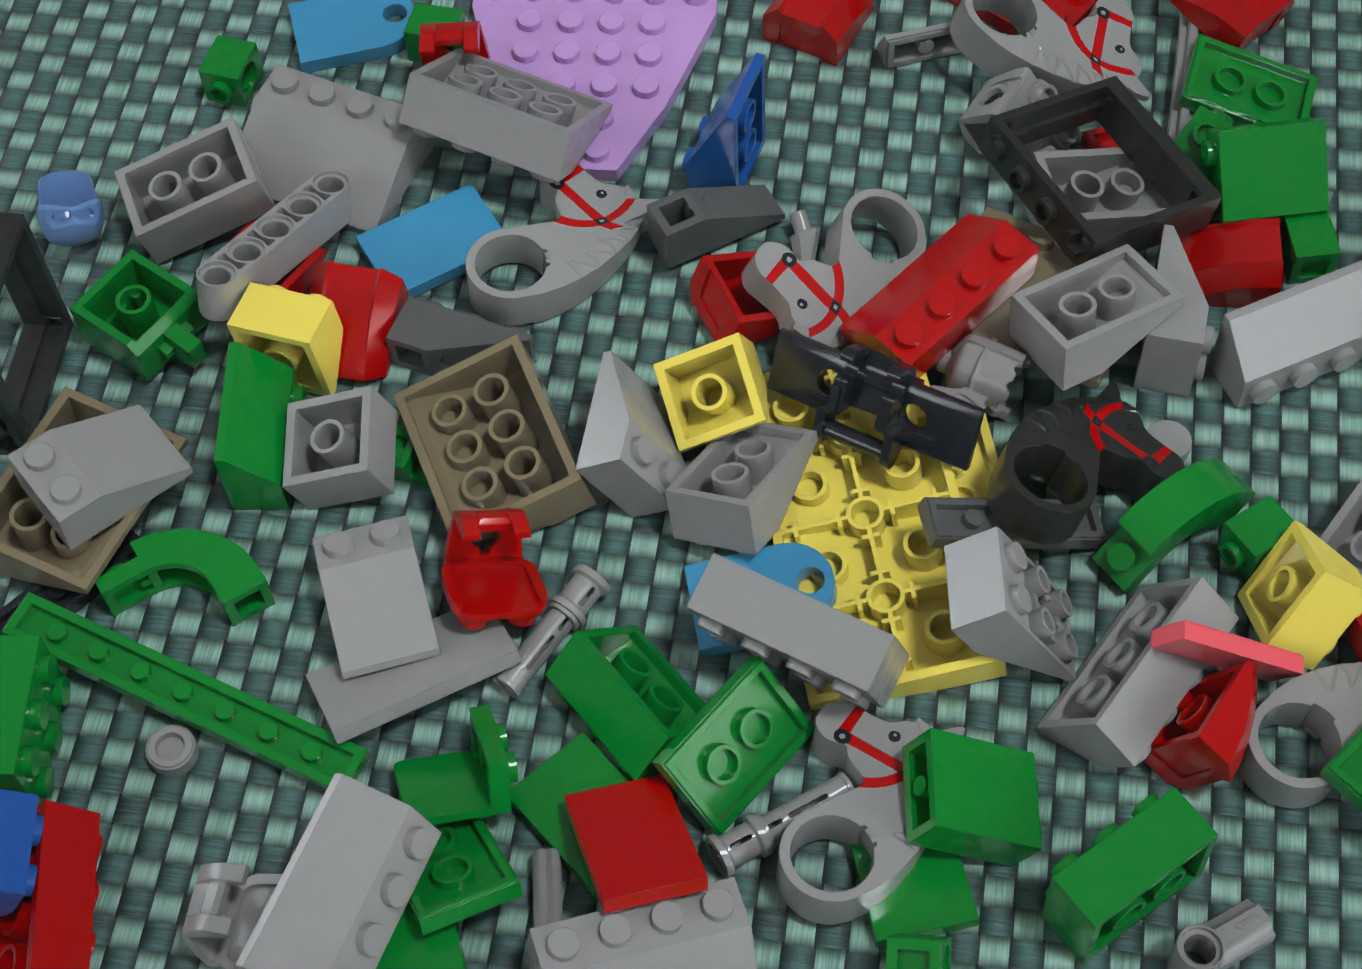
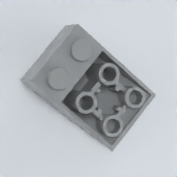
[944,526,1078,681]

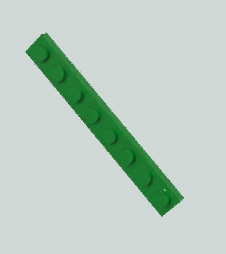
[1,591,370,790]

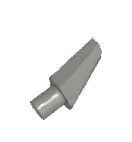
[789,210,820,260]

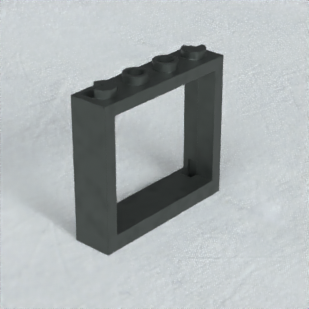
[978,76,1223,266]
[0,211,73,455]

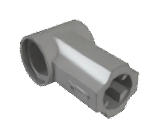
[1167,899,1276,969]

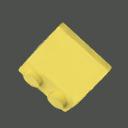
[227,282,343,396]
[653,332,768,453]
[1237,520,1362,671]

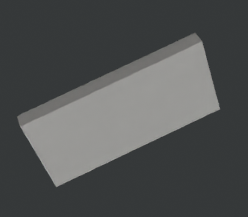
[305,611,522,744]

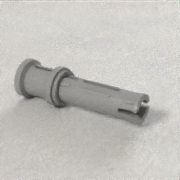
[492,564,611,698]
[705,772,854,878]

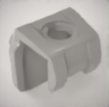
[958,67,1079,155]
[181,862,282,969]

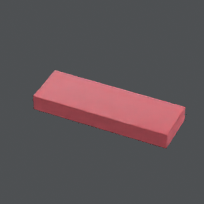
[1150,620,1304,682]

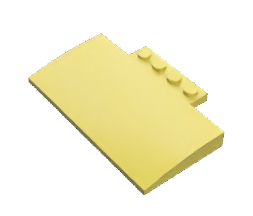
[763,369,1026,710]

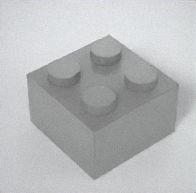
[282,386,397,510]

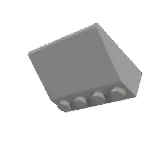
[399,48,613,183]
[243,64,434,234]

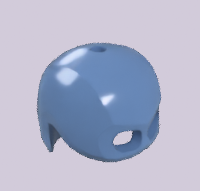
[37,170,104,246]

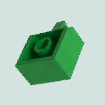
[69,249,209,382]

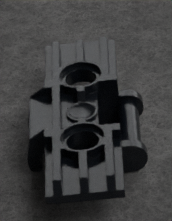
[767,327,986,471]

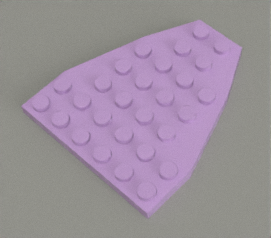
[472,0,719,181]

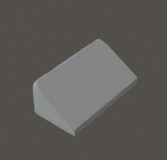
[877,22,962,69]

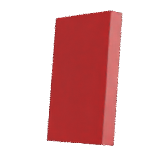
[564,774,708,914]

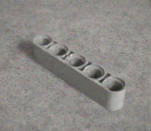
[196,169,352,321]

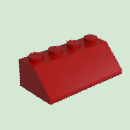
[839,214,1040,378]
[0,800,103,969]

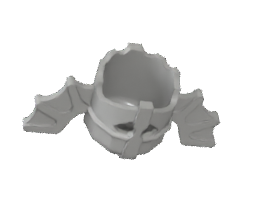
[919,334,1031,421]

